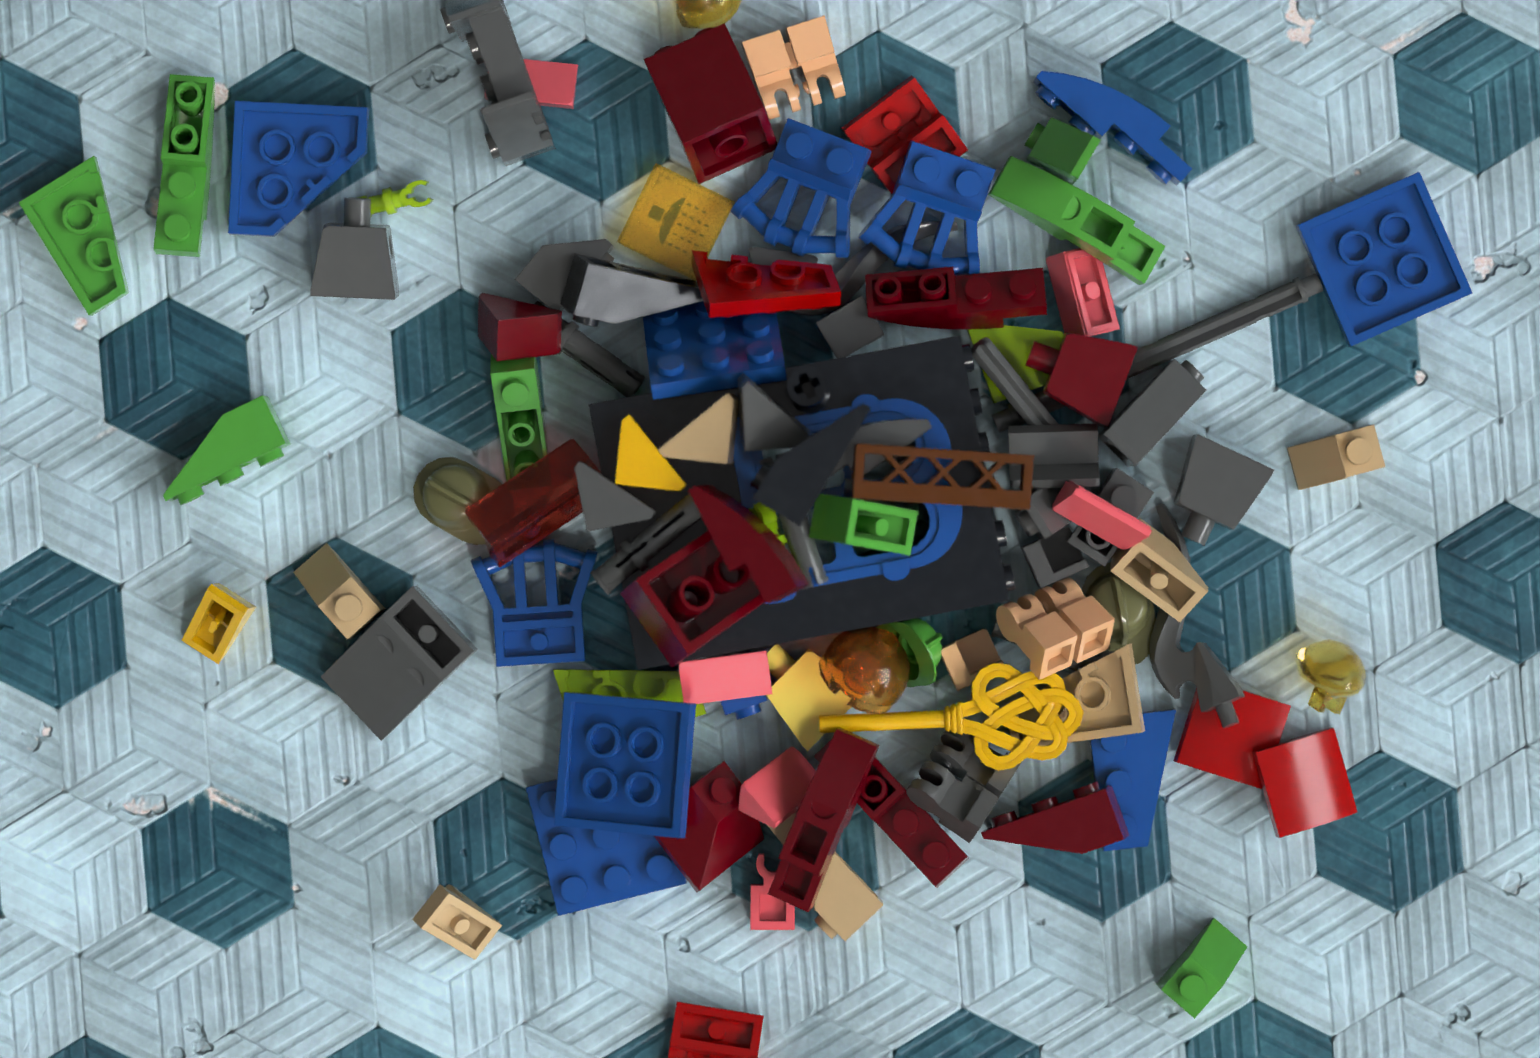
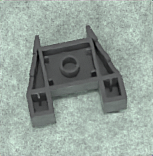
[440,0,556,166]

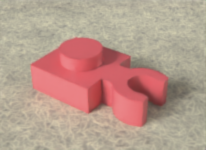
[750,853,795,930]

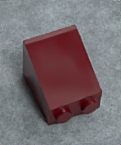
[644,23,777,184]

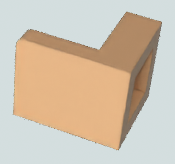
[941,629,1004,691]

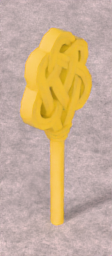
[819,663,1084,771]

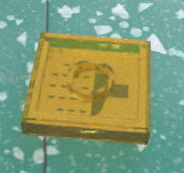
[617,163,735,281]

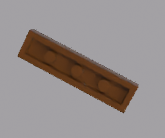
[844,443,1034,510]

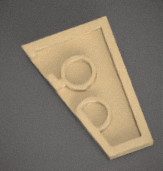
[1009,643,1145,746]

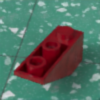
[981,781,1129,854]

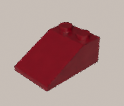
[620,531,765,667]

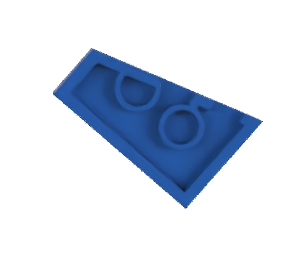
[1090,709,1176,851]

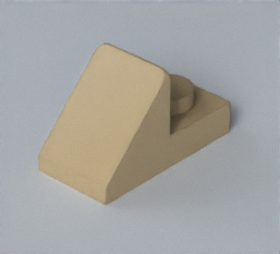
[1287,424,1385,490]
[413,884,502,960]

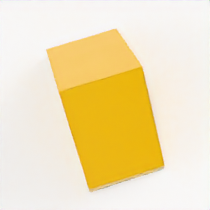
[615,415,687,491]
[182,583,256,664]

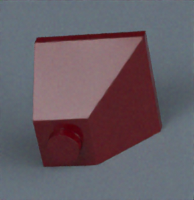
[654,761,764,893]

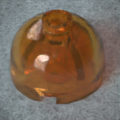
[818,626,910,714]

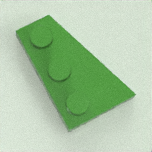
[19,156,129,316]

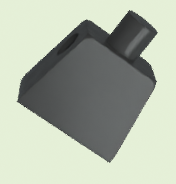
[310,198,399,300]
[1174,434,1274,546]

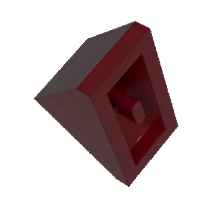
[478,293,562,361]

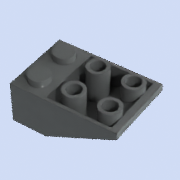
[321,586,478,741]

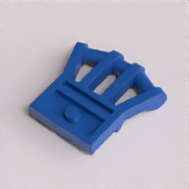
[730,118,872,258]
[858,140,996,275]
[471,539,598,667]

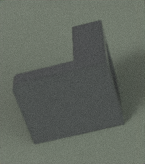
[816,296,884,358]
[1020,528,1089,588]

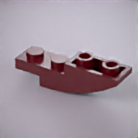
[865,267,1047,330]
[768,727,879,912]
[814,732,969,888]

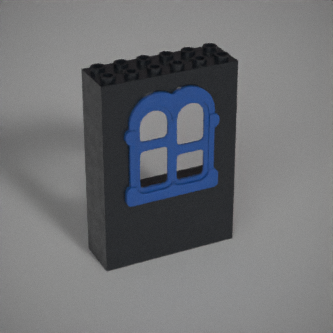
[589,336,1015,670]

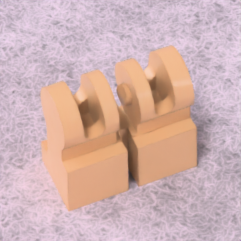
[742,15,846,120]
[996,577,1115,680]

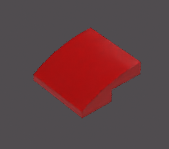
[841,75,968,195]
[1173,688,1291,789]
[1252,727,1358,838]
[668,1002,764,1058]

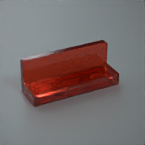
[465,439,601,568]

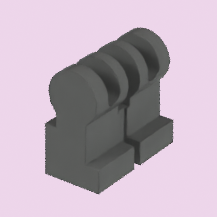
[906,730,1021,843]

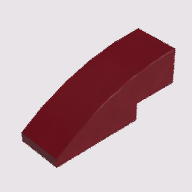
[688,485,809,604]

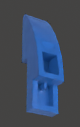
[1033,71,1192,186]

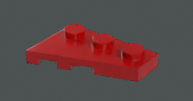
[691,250,841,318]

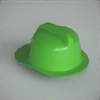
[872,618,943,687]

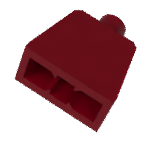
[1025,333,1138,428]

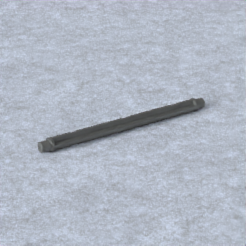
[992,273,1323,433]

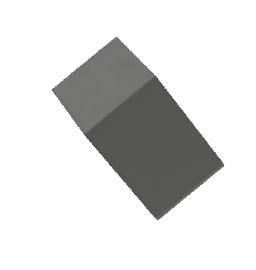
[737,373,813,451]
[575,461,657,531]

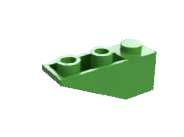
[490,354,552,492]
[163,395,291,505]

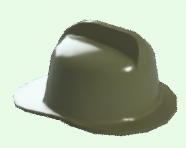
[413,457,515,545]
[1081,562,1156,665]

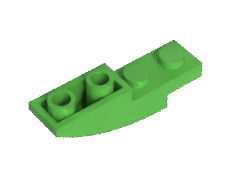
[153,74,215,257]
[988,156,1165,285]

